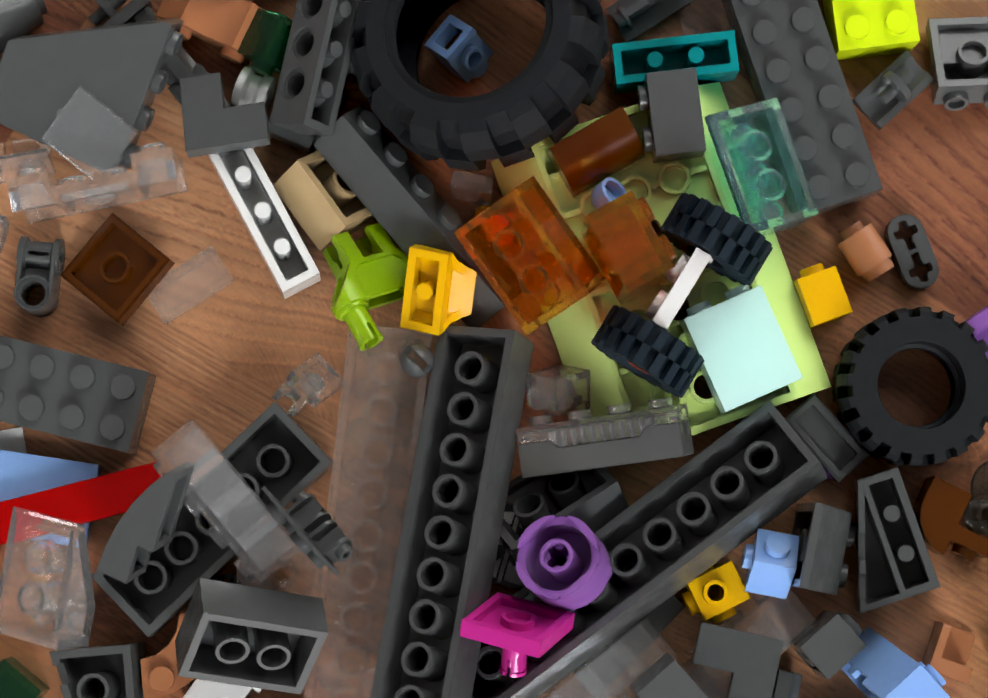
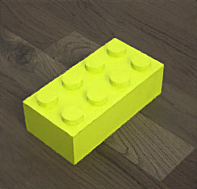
[823,0,920,60]

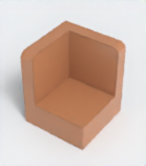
[922,621,975,684]

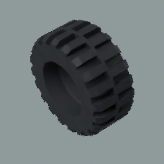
[832,307,988,467]

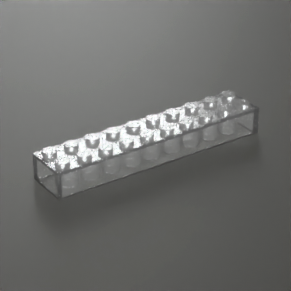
[304,326,434,698]

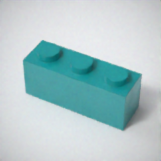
[609,30,740,94]

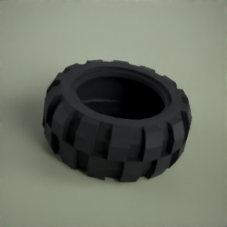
[351,0,610,171]

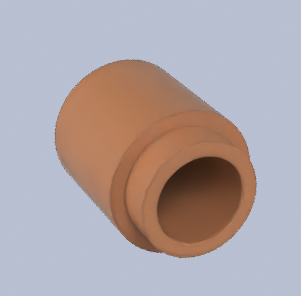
[837,220,895,283]

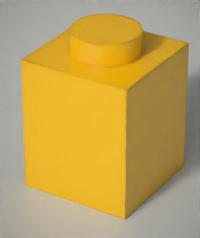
[793,263,853,329]

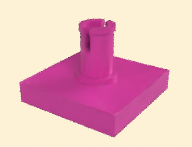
[460,592,575,678]

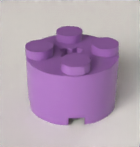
[515,515,612,612]

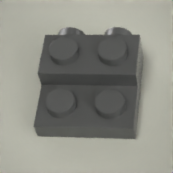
[926,17,988,111]

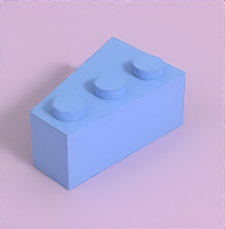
[841,626,950,698]

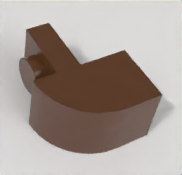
[913,476,988,562]

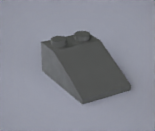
[791,502,856,595]

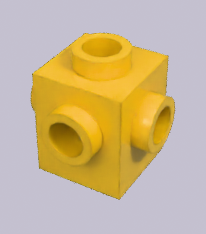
[681,560,750,624]

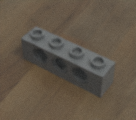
[269,0,363,136]

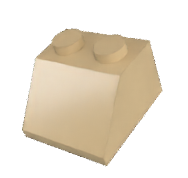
[273,151,375,251]

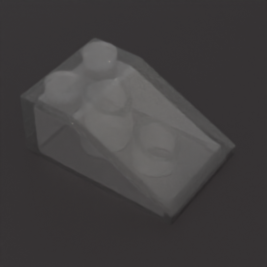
[0,507,95,650]

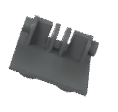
[261,486,354,576]

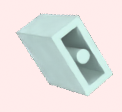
[680,284,803,414]

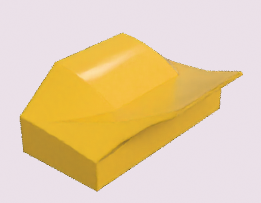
[400,244,477,336]

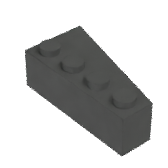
[49,642,146,698]

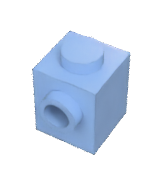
[741,528,799,599]

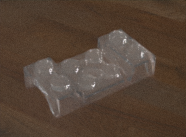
[6,142,188,223]

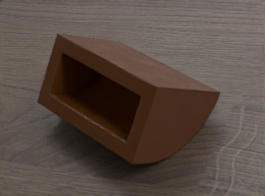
[548,106,645,198]

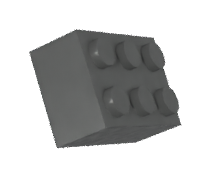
[175,578,328,695]

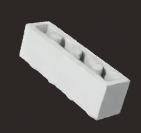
[208,148,321,299]

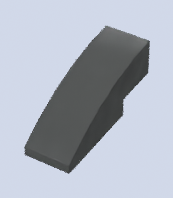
[97,462,194,584]

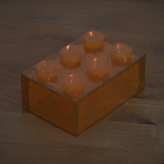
[454,176,606,336]
[580,190,676,305]

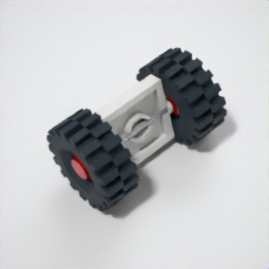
[591,193,773,398]

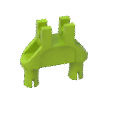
[323,223,408,351]

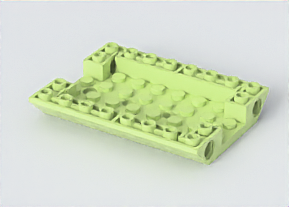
[491,82,832,442]

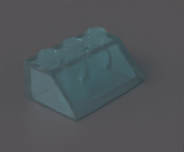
[705,98,819,236]

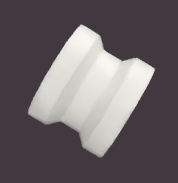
[231,66,277,108]

